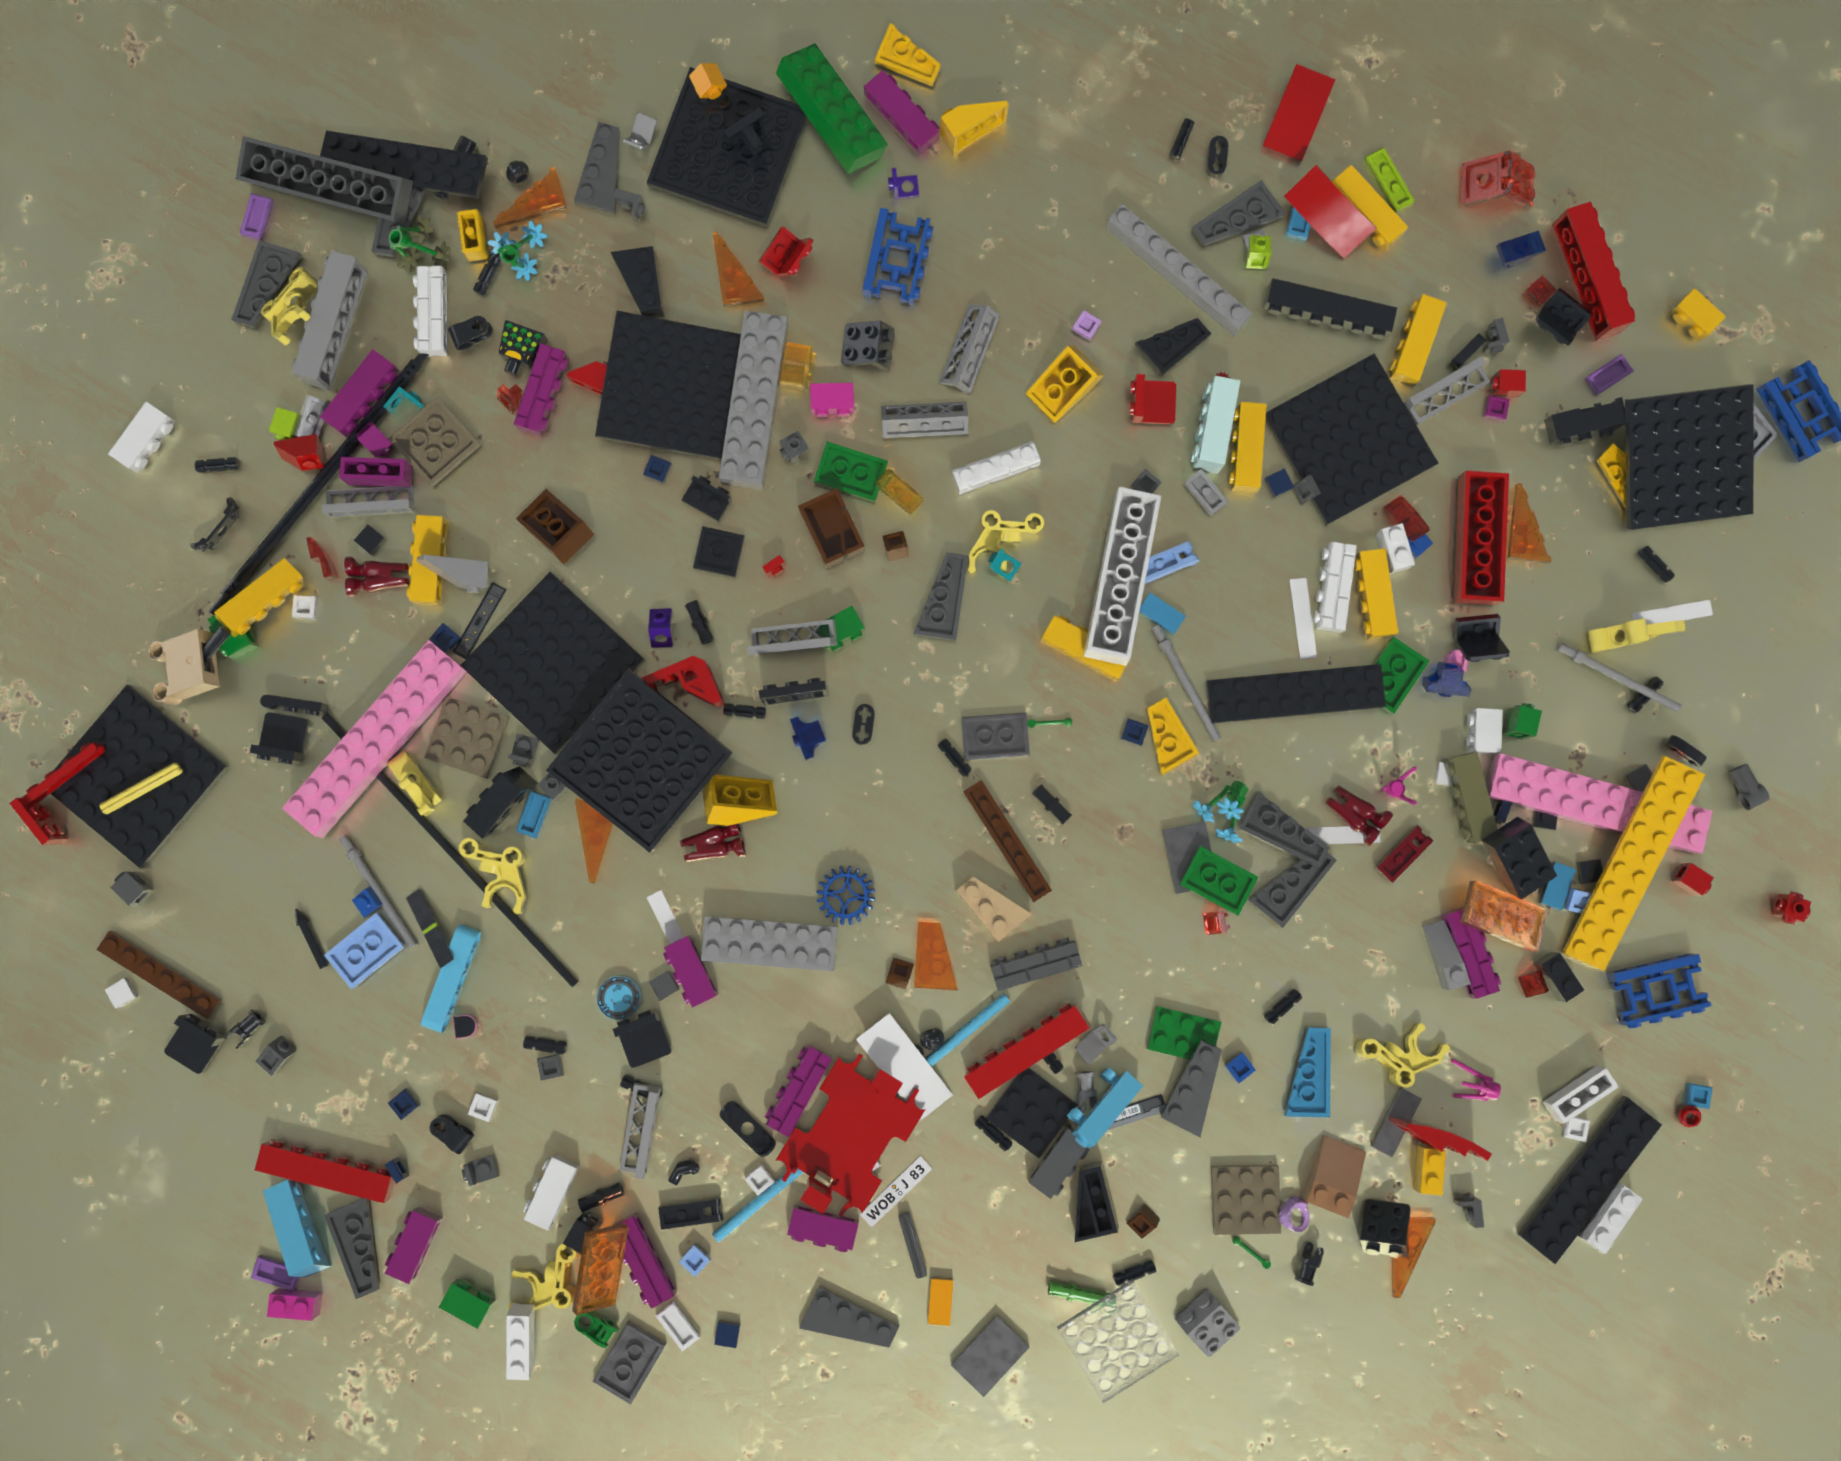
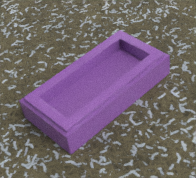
[240,193,274,241]
[1585,354,1634,396]
[251,1255,300,1291]

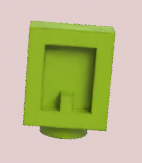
[1245,235,1272,269]

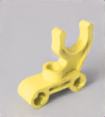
[261,267,318,345]
[968,510,1044,573]
[1587,619,1686,653]
[387,750,443,816]
[459,838,527,914]
[1355,1023,1450,1088]
[508,1244,581,1311]

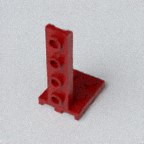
[9,742,105,845]

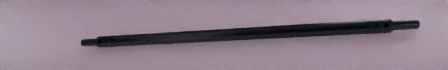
[209,353,429,615]

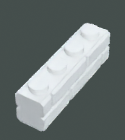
[413,266,448,356]
[952,441,1041,495]
[1313,542,1357,633]

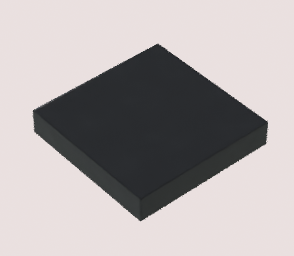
[693,526,745,578]

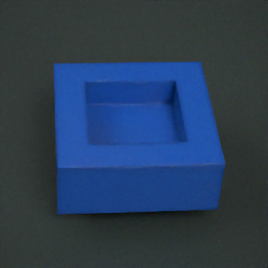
[1407,528,1433,558]
[352,886,383,918]
[1224,1052,1256,1083]

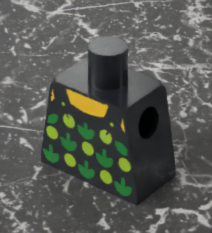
[499,320,548,376]

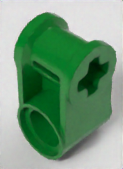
[574,1307,619,1348]

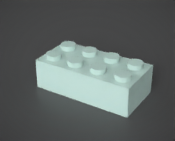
[1190,376,1240,474]

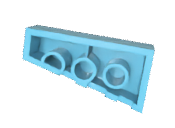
[263,1180,331,1277]

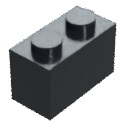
[1533,952,1584,1002]
[562,1212,603,1255]

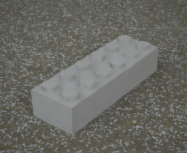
[291,250,368,391]
[701,916,838,971]

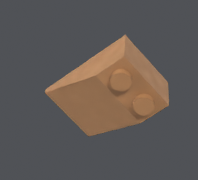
[1301,1135,1366,1219]

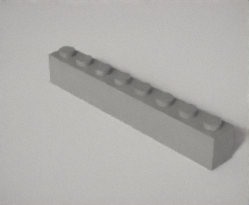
[1106,204,1253,337]

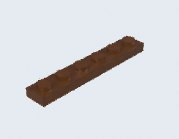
[963,780,1052,902]
[97,931,222,1019]

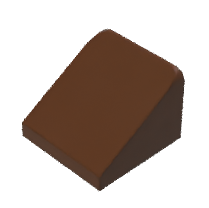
[882,531,909,561]
[886,957,914,989]
[1126,1204,1160,1239]

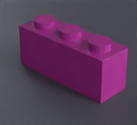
[339,457,413,487]
[663,935,718,1008]
[787,1205,859,1252]
[384,1207,443,1284]

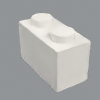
[1376,523,1415,574]
[1466,708,1503,754]

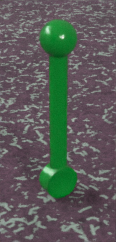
[1027,718,1073,728]
[1232,1236,1271,1269]

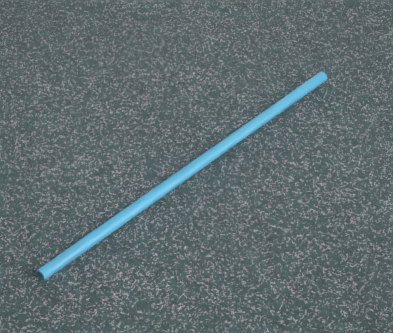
[712,993,1010,1242]

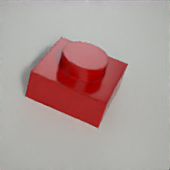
[762,555,786,577]

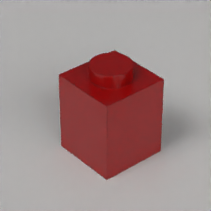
[1491,369,1526,397]
[1672,863,1714,896]

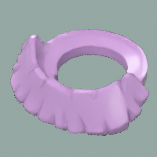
[1279,1196,1310,1232]

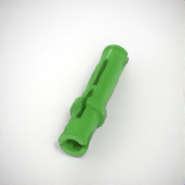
[1048,1280,1116,1309]

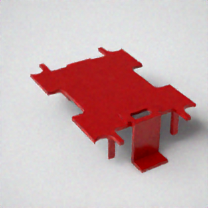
[775,1053,926,1217]

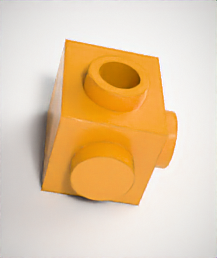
[689,63,727,99]

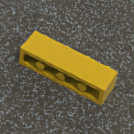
[1333,165,1408,250]
[1389,294,1447,387]
[1228,402,1267,493]
[407,515,448,605]
[1354,548,1398,640]
[214,558,303,637]
[1041,615,1126,681]

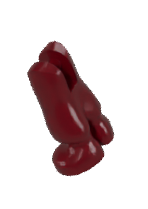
[344,556,409,597]
[1325,785,1393,846]
[680,823,746,862]

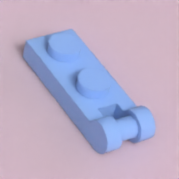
[1145,541,1199,584]

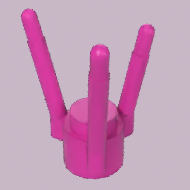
[1381,766,1417,805]
[1451,1059,1501,1101]

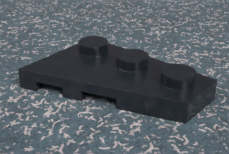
[1134,318,1212,376]

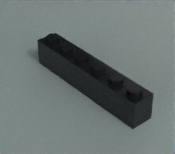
[1263,278,1397,339]

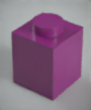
[355,421,392,458]

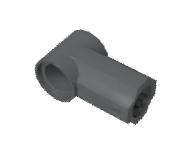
[1728,764,1770,810]

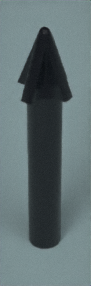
[295,908,328,969]

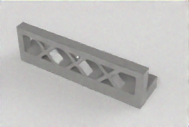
[939,304,1000,393]
[1404,356,1491,425]
[881,402,968,438]
[322,486,415,517]
[747,619,837,655]
[620,1083,661,1180]

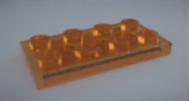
[1460,880,1547,952]
[572,1223,629,1316]

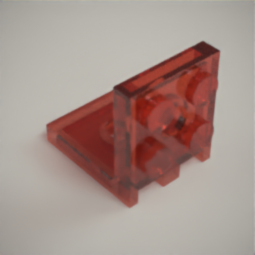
[1462,150,1535,209]

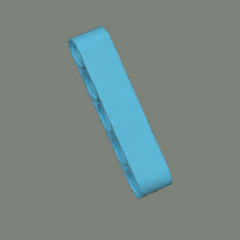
[421,924,481,1033]

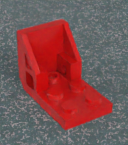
[642,656,725,708]

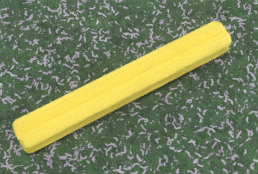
[99,763,182,814]

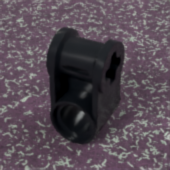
[448,316,493,351]
[430,1114,474,1154]

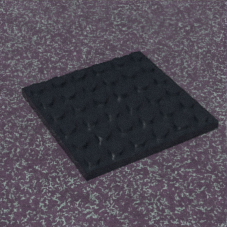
[646,67,807,227]
[595,310,741,460]
[1265,353,1439,526]
[1625,384,1754,530]
[460,572,645,754]
[546,668,733,853]
[51,684,229,868]

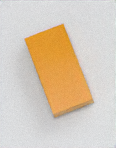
[928,1277,953,1326]

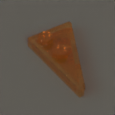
[493,167,567,228]
[713,232,764,307]
[1507,483,1551,564]
[575,798,613,884]
[1392,1217,1436,1298]

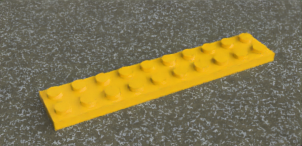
[1562,755,1706,971]

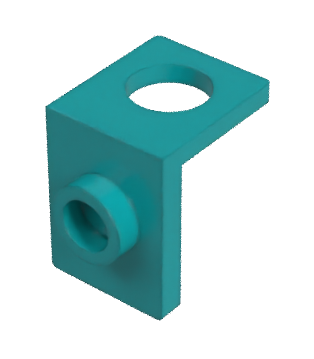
[383,387,425,414]
[988,548,1022,581]

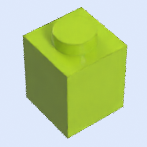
[269,407,299,441]

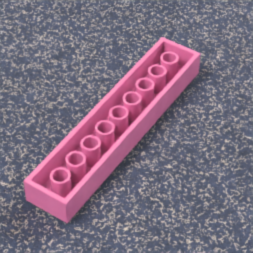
[282,640,467,838]
[1486,753,1713,854]

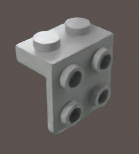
[1174,1289,1240,1357]

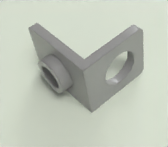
[623,112,657,150]
[1075,1024,1118,1064]

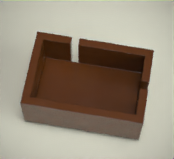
[798,488,865,569]

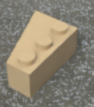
[956,877,1032,942]

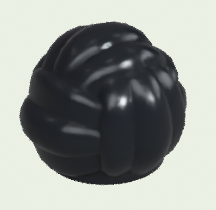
[506,160,529,184]
[920,1028,944,1050]

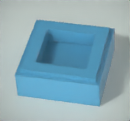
[1685,1083,1713,1109]

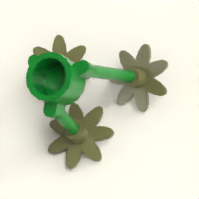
[389,215,451,271]

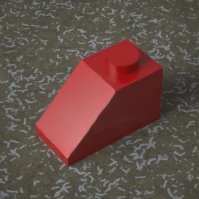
[566,361,608,395]
[274,434,324,471]

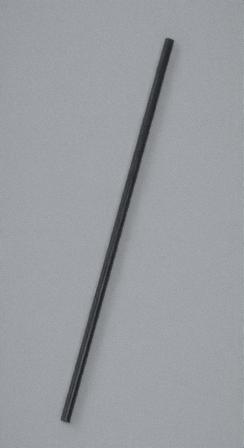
[321,713,579,987]

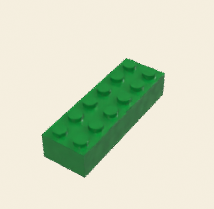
[776,43,888,174]

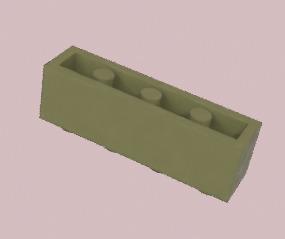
[1445,752,1498,843]

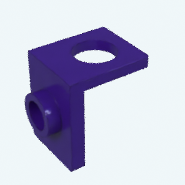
[888,168,919,199]
[648,608,673,648]

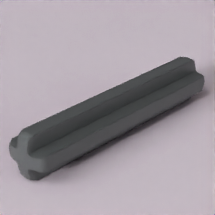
[898,1212,927,1279]

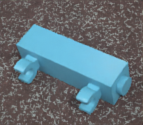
[1067,1067,1143,1148]

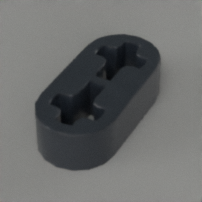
[1206,136,1229,178]
[1450,333,1486,369]
[852,704,875,745]
[1665,735,1707,768]

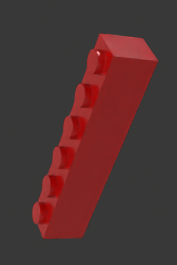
[964,1002,1091,1099]
[254,1139,395,1203]

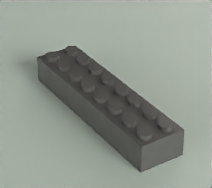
[235,136,413,224]

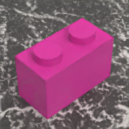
[810,383,854,417]
[267,1288,323,1321]

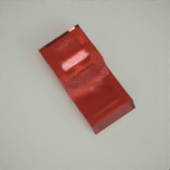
[1384,495,1430,542]
[306,537,339,581]

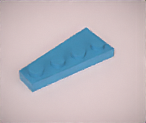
[1284,1027,1331,1117]

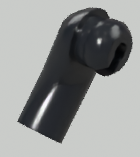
[668,1160,700,1185]

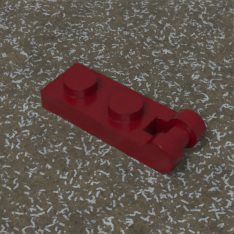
[1375,825,1433,883]

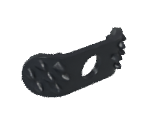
[190,497,239,552]
[720,1101,776,1157]

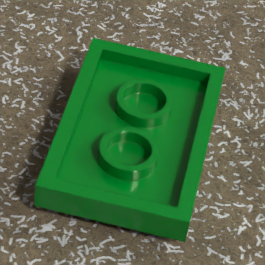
[814,441,888,503]
[1374,637,1430,715]
[1179,846,1259,916]
[1146,1006,1222,1060]

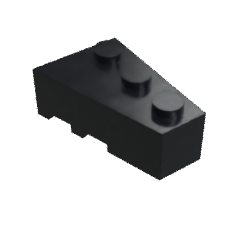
[611,246,665,318]
[1544,397,1625,446]
[463,766,538,839]
[1074,1161,1119,1242]

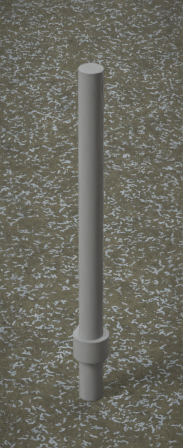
[1151,625,1221,742]
[1558,642,1682,712]
[339,835,417,949]

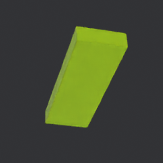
[1364,147,1415,213]

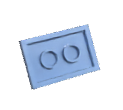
[324,913,406,989]

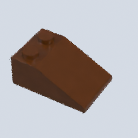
[515,489,594,564]

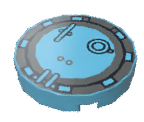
[597,976,641,1020]

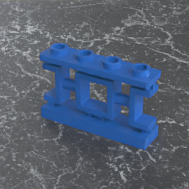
[863,208,934,306]
[1756,360,1841,462]
[1606,953,1712,1028]

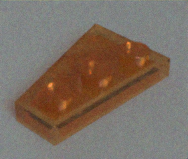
[914,921,958,990]

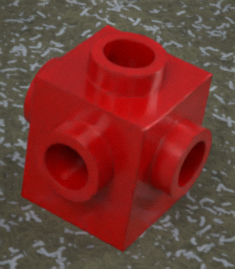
[1772,891,1811,925]

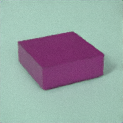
[1483,395,1510,421]

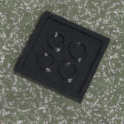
[758,678,829,706]
[985,1068,1078,1158]

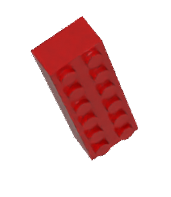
[1552,201,1636,342]
[1453,471,1509,606]

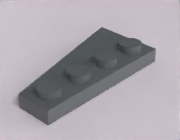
[574,122,620,215]
[1191,180,1286,246]
[371,189,426,257]
[231,240,302,328]
[913,552,968,641]
[1239,791,1330,868]
[1248,852,1337,928]
[1160,1039,1221,1137]
[324,1198,379,1299]
[799,1286,899,1348]

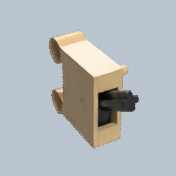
[149,626,231,705]

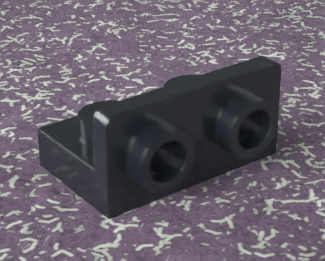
[681,475,732,522]

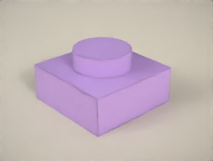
[1072,310,1102,341]

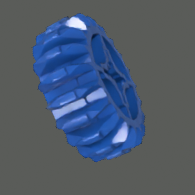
[816,866,875,925]

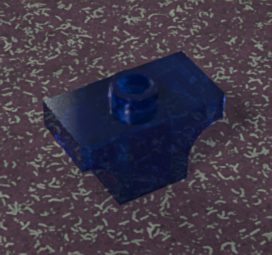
[1496,230,1546,268]
[1422,662,1471,697]
[790,716,827,762]

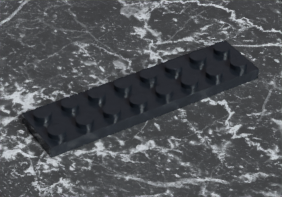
[320,130,488,199]
[1206,664,1386,724]
[1517,1096,1662,1264]

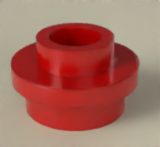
[1678,1105,1701,1127]

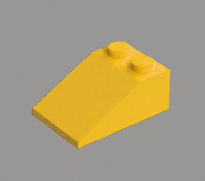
[940,101,1009,154]
[1026,345,1104,423]
[703,774,778,826]

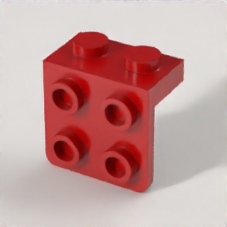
[758,226,814,278]
[1129,374,1176,424]

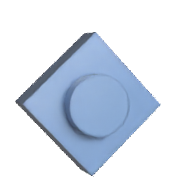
[1565,888,1592,913]
[679,1244,711,1277]

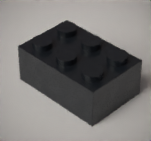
[1481,817,1557,900]

